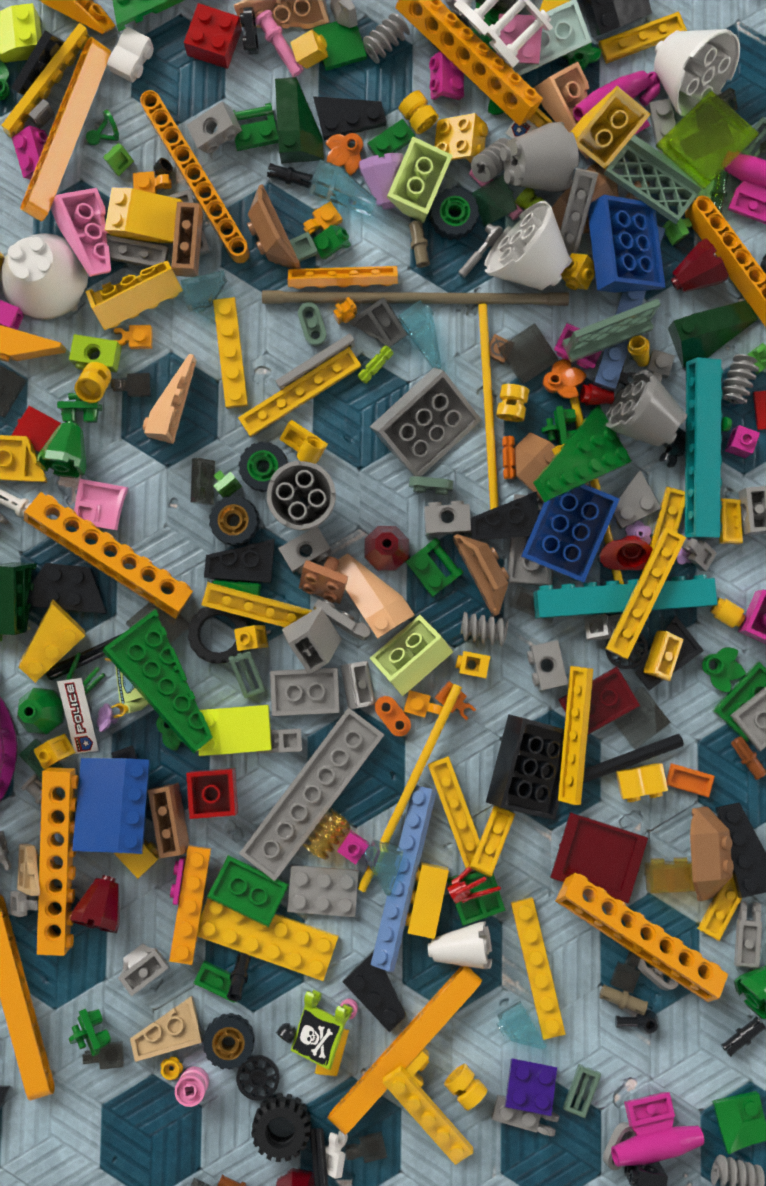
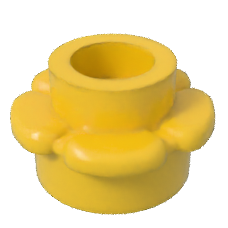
[160,1056,183,1080]

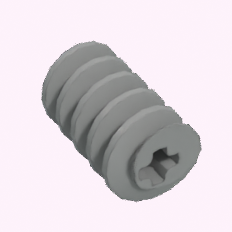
[363,13,410,63]
[471,138,509,182]
[722,354,759,404]
[460,612,508,646]
[711,1155,765,1186]

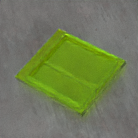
[656,90,759,189]

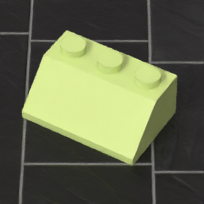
[387,137,453,223]
[370,615,453,696]

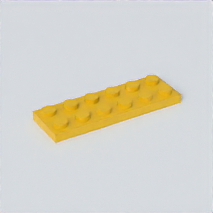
[197,898,339,981]

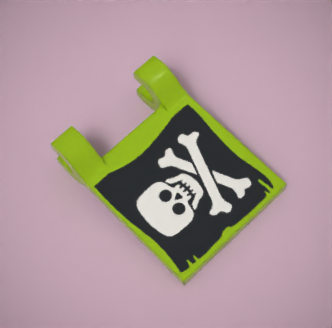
[291,990,353,1070]

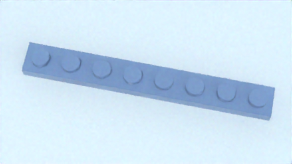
[593,226,665,391]
[371,785,437,972]

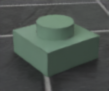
[289,232,318,262]

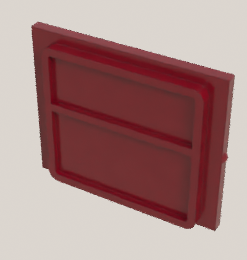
[550,812,648,904]

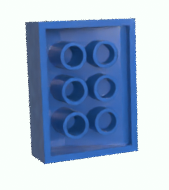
[588,195,665,293]
[521,484,620,583]
[72,758,150,854]

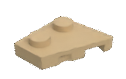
[17,843,40,896]

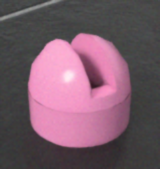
[340,998,358,1020]

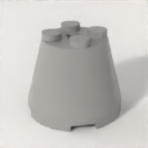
[500,122,579,192]
[606,370,687,446]
[266,461,336,530]

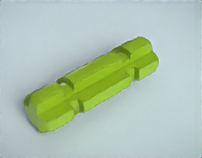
[358,345,393,384]

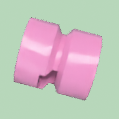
[175,1066,209,1107]

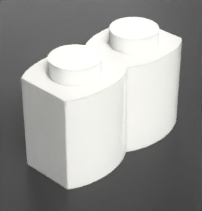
[107,27,154,83]

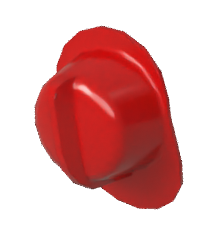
[599,535,653,570]

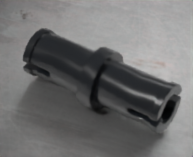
[267,163,313,189]
[227,953,251,1002]
[721,1016,766,1057]

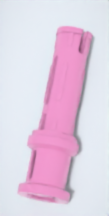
[254,10,304,77]

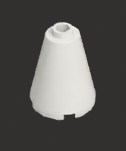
[428,921,492,969]

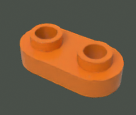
[375,696,411,736]

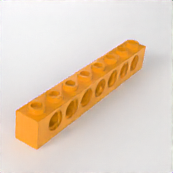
[395,0,543,126]
[24,492,193,619]
[37,767,79,956]
[555,873,728,1002]

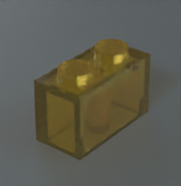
[644,857,695,893]

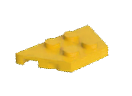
[0,435,47,483]

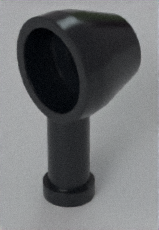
[615,1009,659,1034]

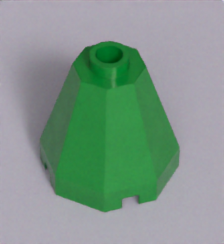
[36,421,87,478]
[16,688,65,734]
[734,965,766,1020]

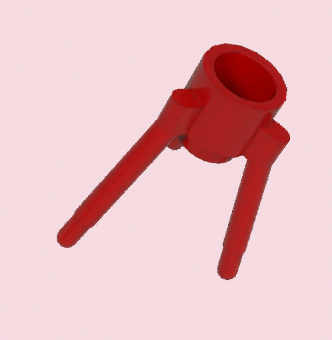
[447,866,501,904]

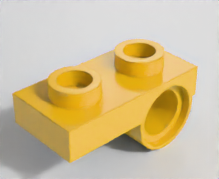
[279,420,328,464]

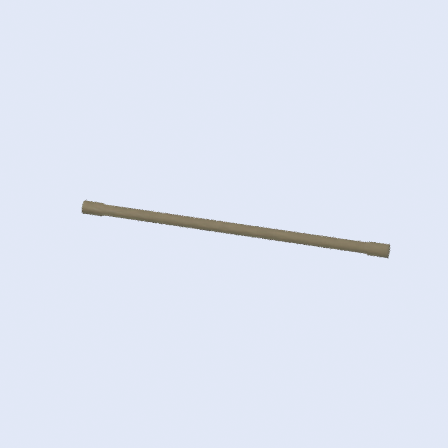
[262,290,569,306]

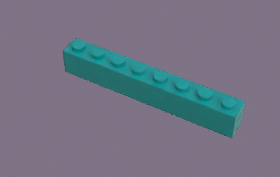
[685,357,723,539]
[533,575,717,619]

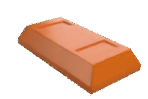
[666,763,715,798]

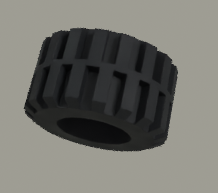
[251,1093,311,1162]

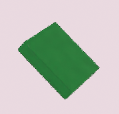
[313,21,367,71]

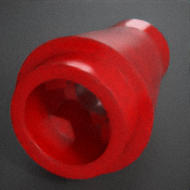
[580,383,615,405]

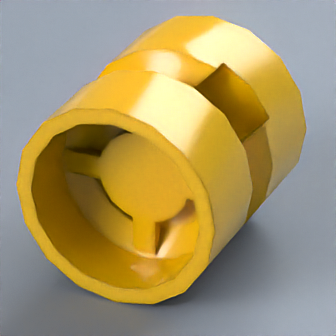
[398,90,439,134]
[74,362,112,403]
[496,384,530,422]
[444,1063,488,1111]

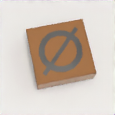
[489,334,514,364]

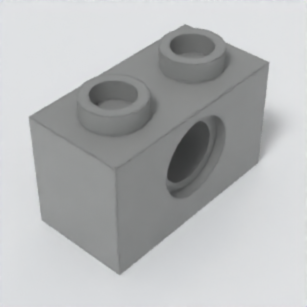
[187,102,242,153]
[739,486,766,536]
[424,501,471,536]
[278,526,331,574]
[527,640,568,690]

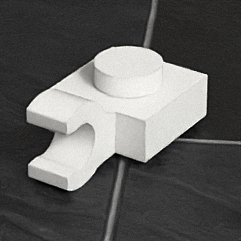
[325,1131,348,1179]

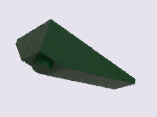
[275,77,324,164]
[668,300,758,368]

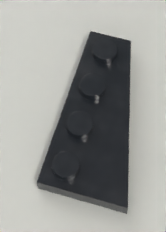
[715,802,766,898]

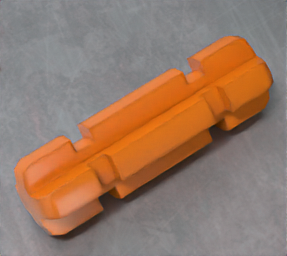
[502,436,516,480]

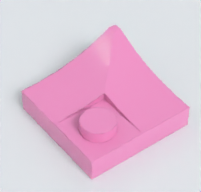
[74,479,128,530]

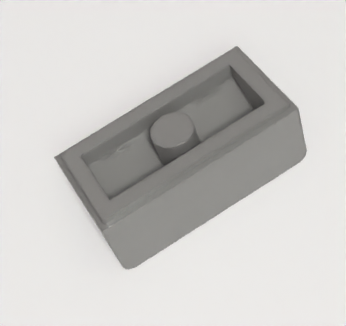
[341,661,375,709]

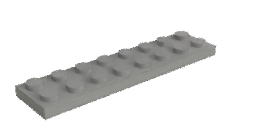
[239,707,384,881]

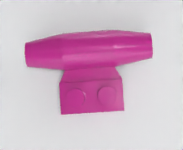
[573,71,650,135]
[720,151,766,224]
[611,1092,704,1167]

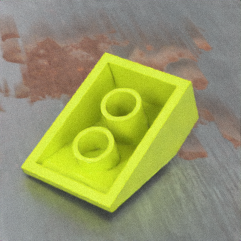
[0,3,42,63]
[199,705,272,756]

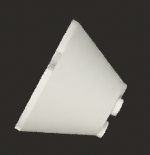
[654,29,740,119]
[484,201,572,291]
[0,233,88,320]

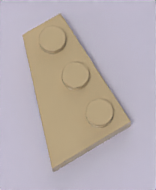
[130,996,203,1062]

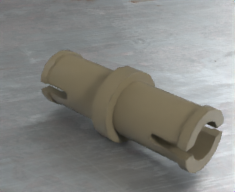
[409,221,430,268]
[599,984,648,1016]

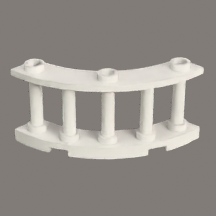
[444,0,553,68]

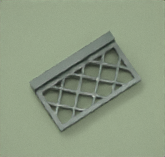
[604,135,705,224]
[562,299,661,362]

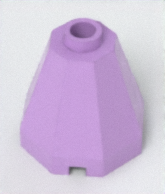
[359,153,403,210]

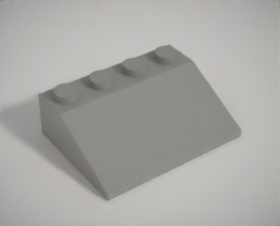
[370,367,482,477]

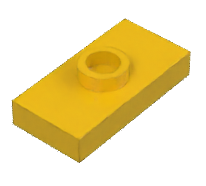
[719,498,743,545]

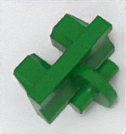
[57,393,102,423]
[541,406,576,446]
[69,1008,111,1057]

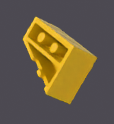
[19,600,85,683]

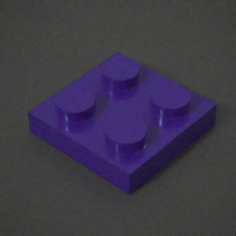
[504,1058,557,1116]

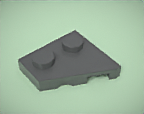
[349,297,409,347]

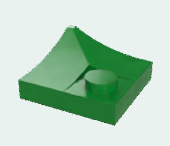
[447,871,506,926]
[712,1091,766,1154]

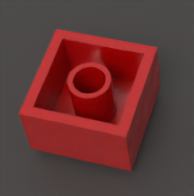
[184,3,242,69]
[186,768,238,819]

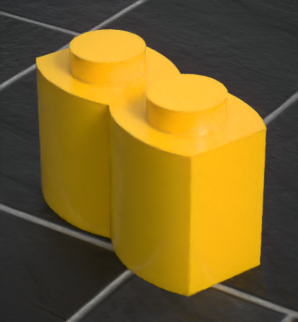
[616,763,668,802]

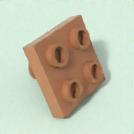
[299,556,348,604]

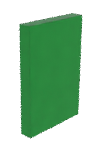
[712,662,766,742]
[207,855,289,928]

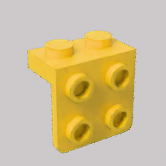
[434,113,488,163]

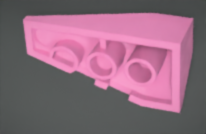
[50,188,111,277]

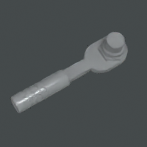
[458,224,503,278]

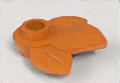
[325,133,363,176]
[543,359,587,399]

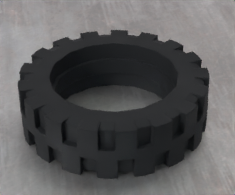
[188,607,247,664]

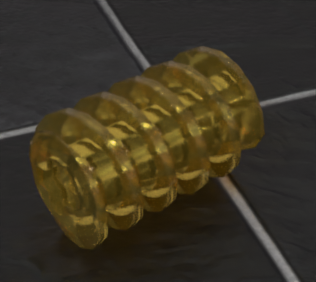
[303,808,351,859]

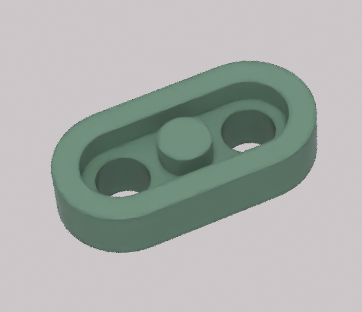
[298,302,327,347]
[409,476,454,495]

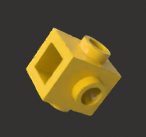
[560,253,595,290]

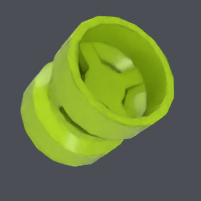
[515,188,545,210]

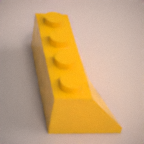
[85,261,183,331]

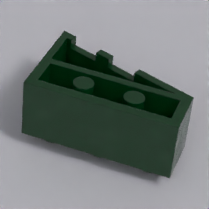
[0,562,37,635]

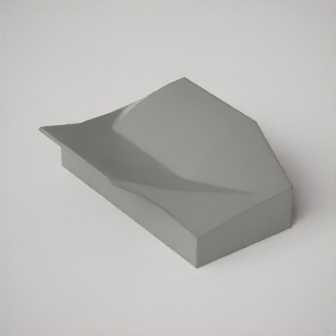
[330,0,358,28]
[118,943,170,997]

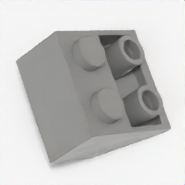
[282,606,342,674]

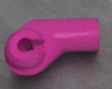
[639,72,661,106]

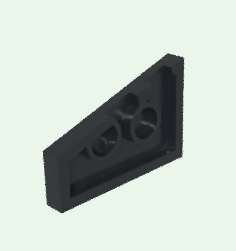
[11,30,65,95]
[313,96,387,141]
[471,491,538,540]
[204,538,275,583]
[635,615,704,691]
[342,950,406,1033]

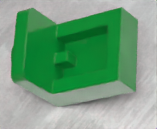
[312,225,351,259]

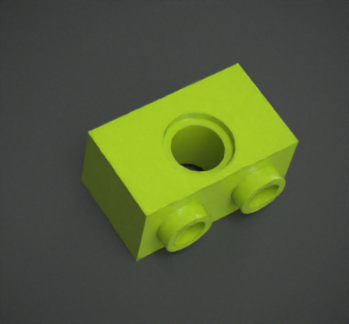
[69,334,122,372]

